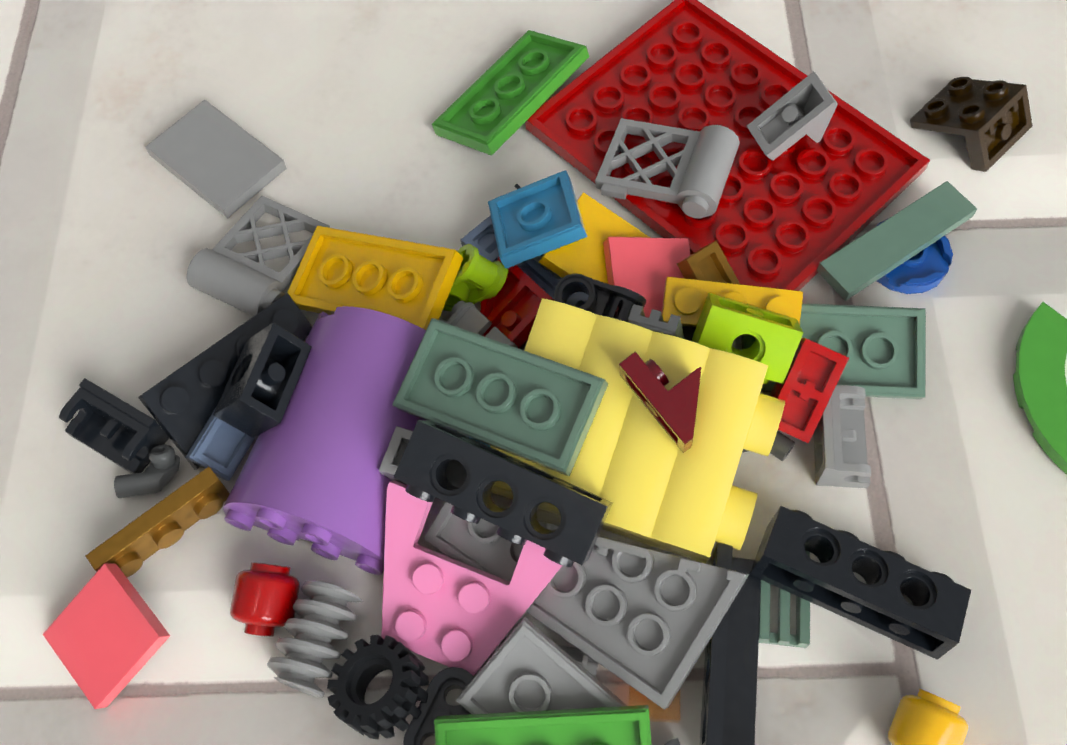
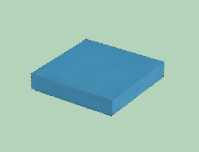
[488,170,587,268]

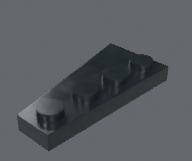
[138,293,312,470]

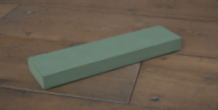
[817,181,977,301]

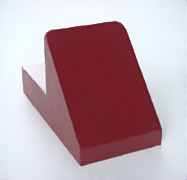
[619,352,701,453]

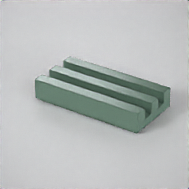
[759,546,810,648]

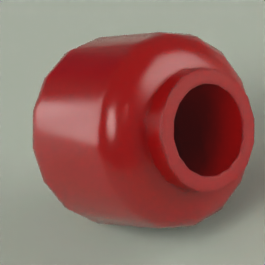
[230,562,300,637]

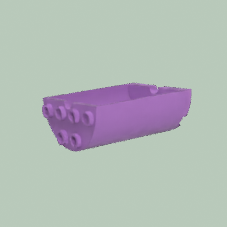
[223,306,426,575]

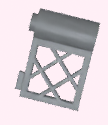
[595,118,740,218]
[187,196,330,316]

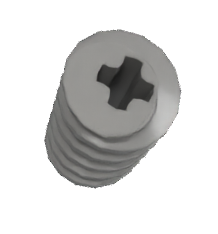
[267,580,363,698]

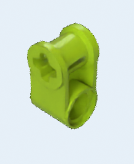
[443,244,508,312]

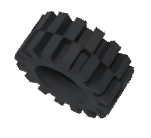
[327,635,429,739]

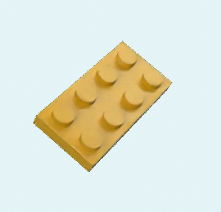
[287,226,464,330]

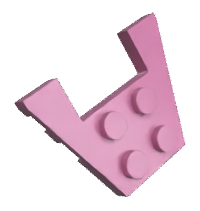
[381,480,562,676]

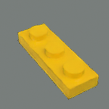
[662,277,803,327]

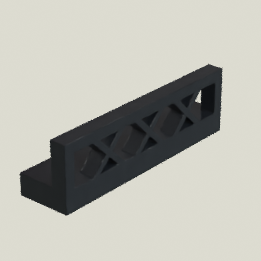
[699,543,761,745]

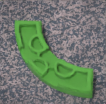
[1013,302,1067,474]

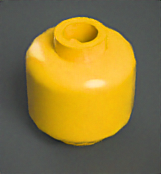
[888,689,968,745]

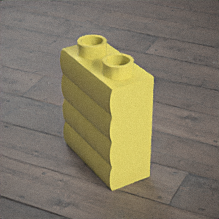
[490,298,785,563]

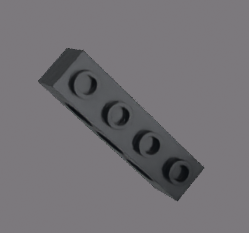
[393,420,613,567]
[749,506,971,660]

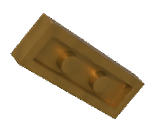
[85,466,230,577]

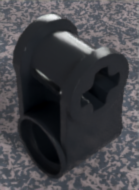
[554,273,647,322]

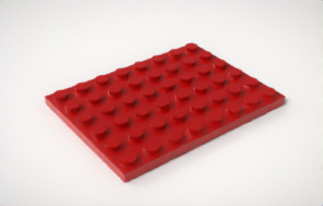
[525,0,930,291]

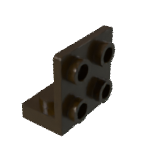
[910,77,1033,172]

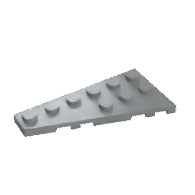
[424,502,749,710]

